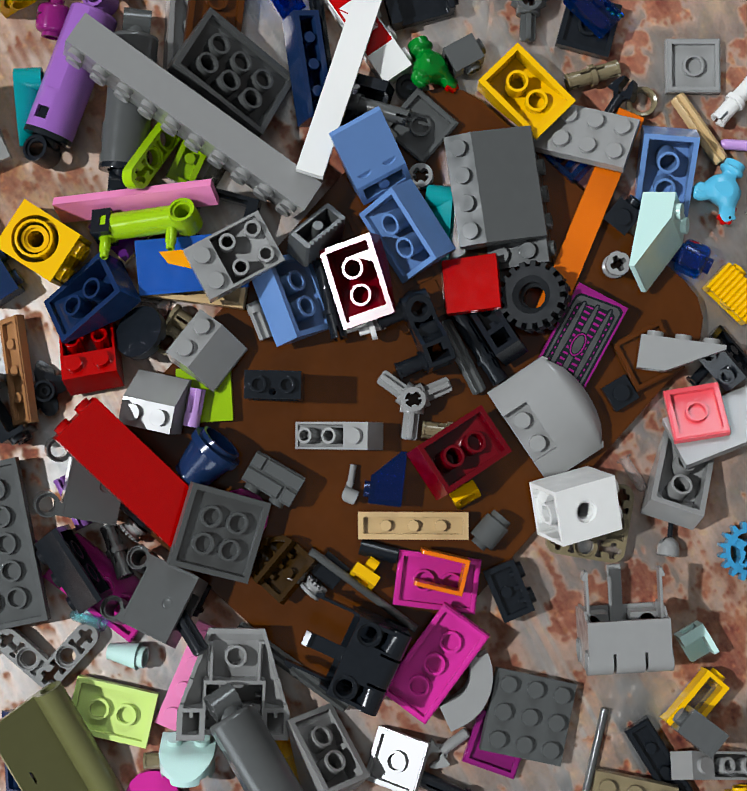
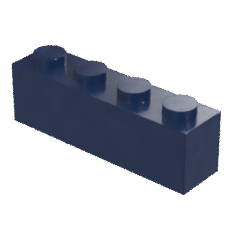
[282,10,328,127]

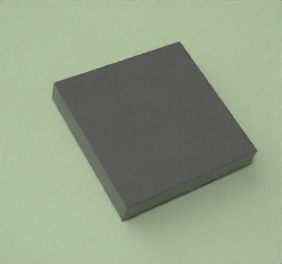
[387,88,459,163]

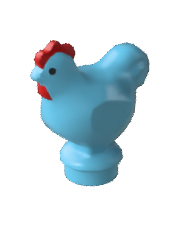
[691,158,746,225]

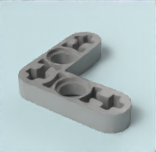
[0,621,100,688]

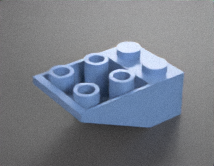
[329,106,412,205]

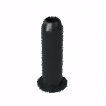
[686,364,710,386]

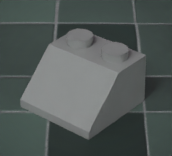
[166,309,248,392]
[119,369,192,434]

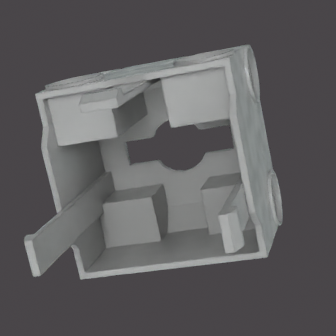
[575,564,675,676]

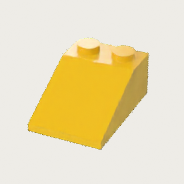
[477,43,576,140]

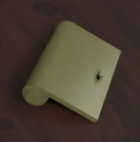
[0,681,125,791]

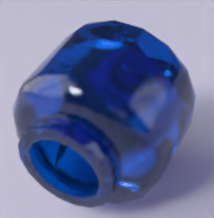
[671,239,714,279]

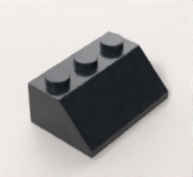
[34,524,113,614]

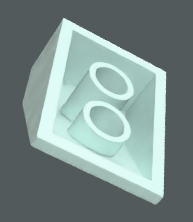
[629,192,689,292]

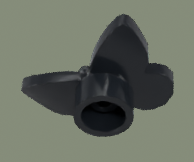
[34,360,67,416]

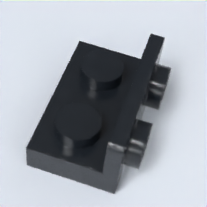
[699,325,747,391]
[482,558,537,623]

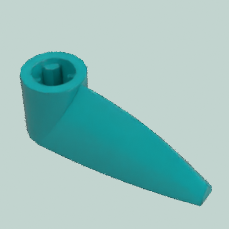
[13,67,44,147]
[425,184,455,262]

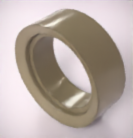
[626,86,657,118]

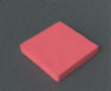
[663,382,731,444]

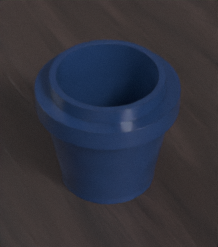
[175,426,240,486]

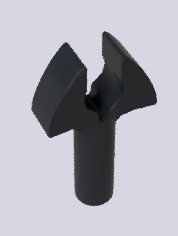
[604,75,638,114]

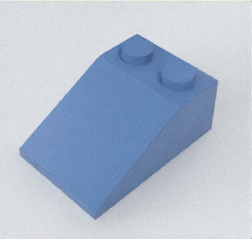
[634,125,700,217]

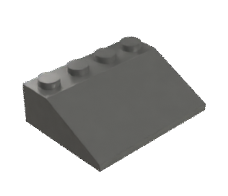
[165,7,291,137]
[443,125,548,251]

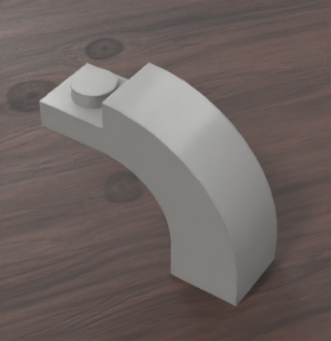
[439,649,493,732]

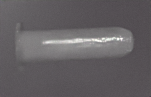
[616,453,647,492]

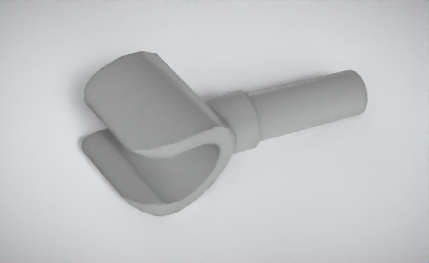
[342,464,359,505]

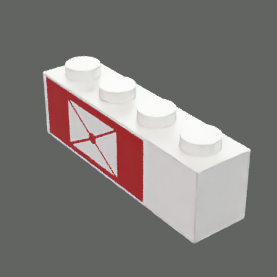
[323,0,413,85]

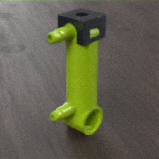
[90,198,203,260]

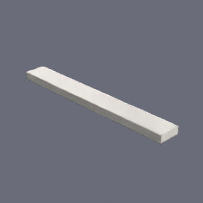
[296,0,383,180]

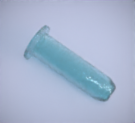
[70,610,108,632]

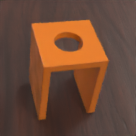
[413,547,470,597]

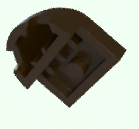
[251,535,319,605]

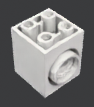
[529,466,623,547]

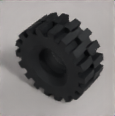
[500,260,572,334]

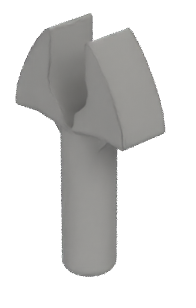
[428,728,470,769]

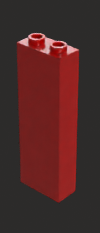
[53,397,189,549]

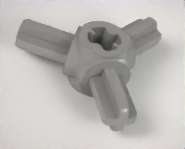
[377,370,452,440]

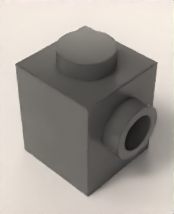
[442,33,486,79]

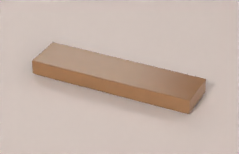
[0,314,39,427]

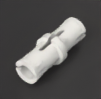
[711,76,747,127]

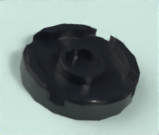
[115,306,167,360]

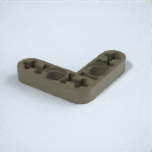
[545,484,634,563]

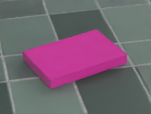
[393,549,481,615]

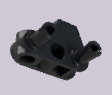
[377,288,456,380]

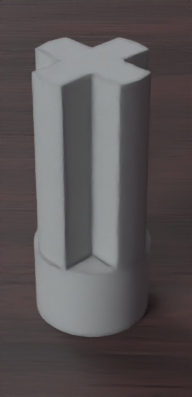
[245,300,273,341]

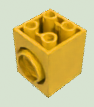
[0,199,92,287]

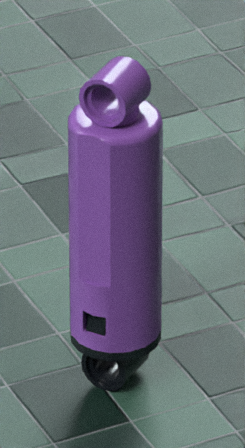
[23,0,119,169]

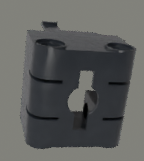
[284,591,412,716]

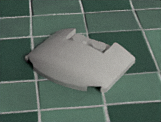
[487,356,604,478]

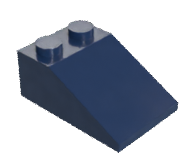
[44,252,141,344]

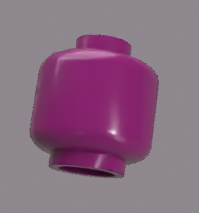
[35,0,70,40]

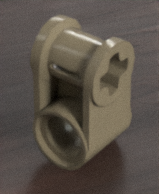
[157,304,193,357]

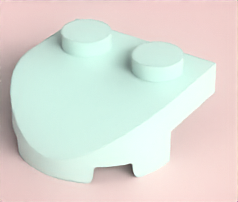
[159,732,217,788]

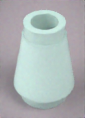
[106,643,149,670]

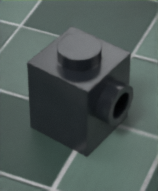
[603,193,641,236]

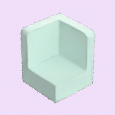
[674,620,720,662]

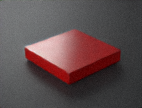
[442,253,502,316]

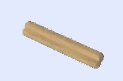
[671,93,727,165]

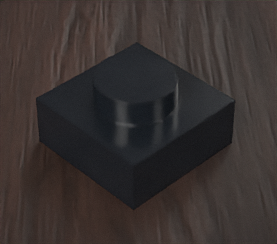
[601,374,640,412]

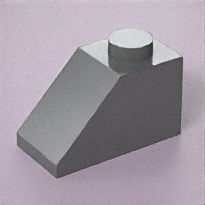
[671,705,729,759]

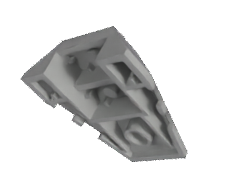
[176,627,290,741]

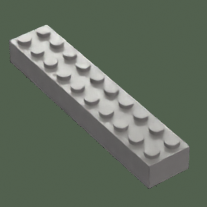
[63,12,322,218]

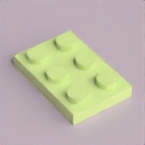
[72,674,160,749]

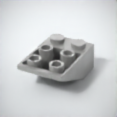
[183,210,285,303]

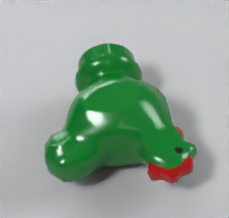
[408,36,459,93]

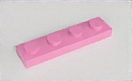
[155,620,216,731]

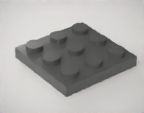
[166,481,271,584]
[479,666,577,767]

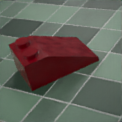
[319,232,396,330]
[406,405,512,500]

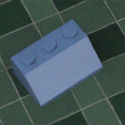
[359,179,456,284]
[252,254,329,347]

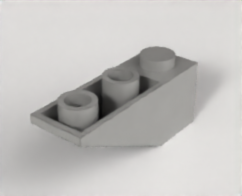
[636,330,727,373]
[295,422,383,450]
[670,751,747,780]

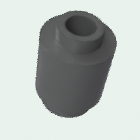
[471,510,511,551]

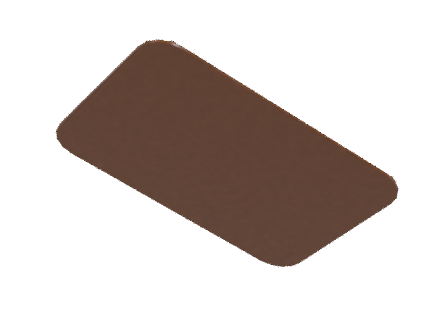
[124,87,703,676]

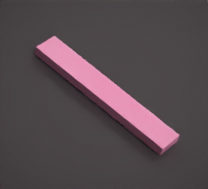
[52,179,219,223]

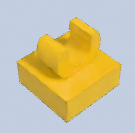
[449,480,481,510]
[349,556,381,590]

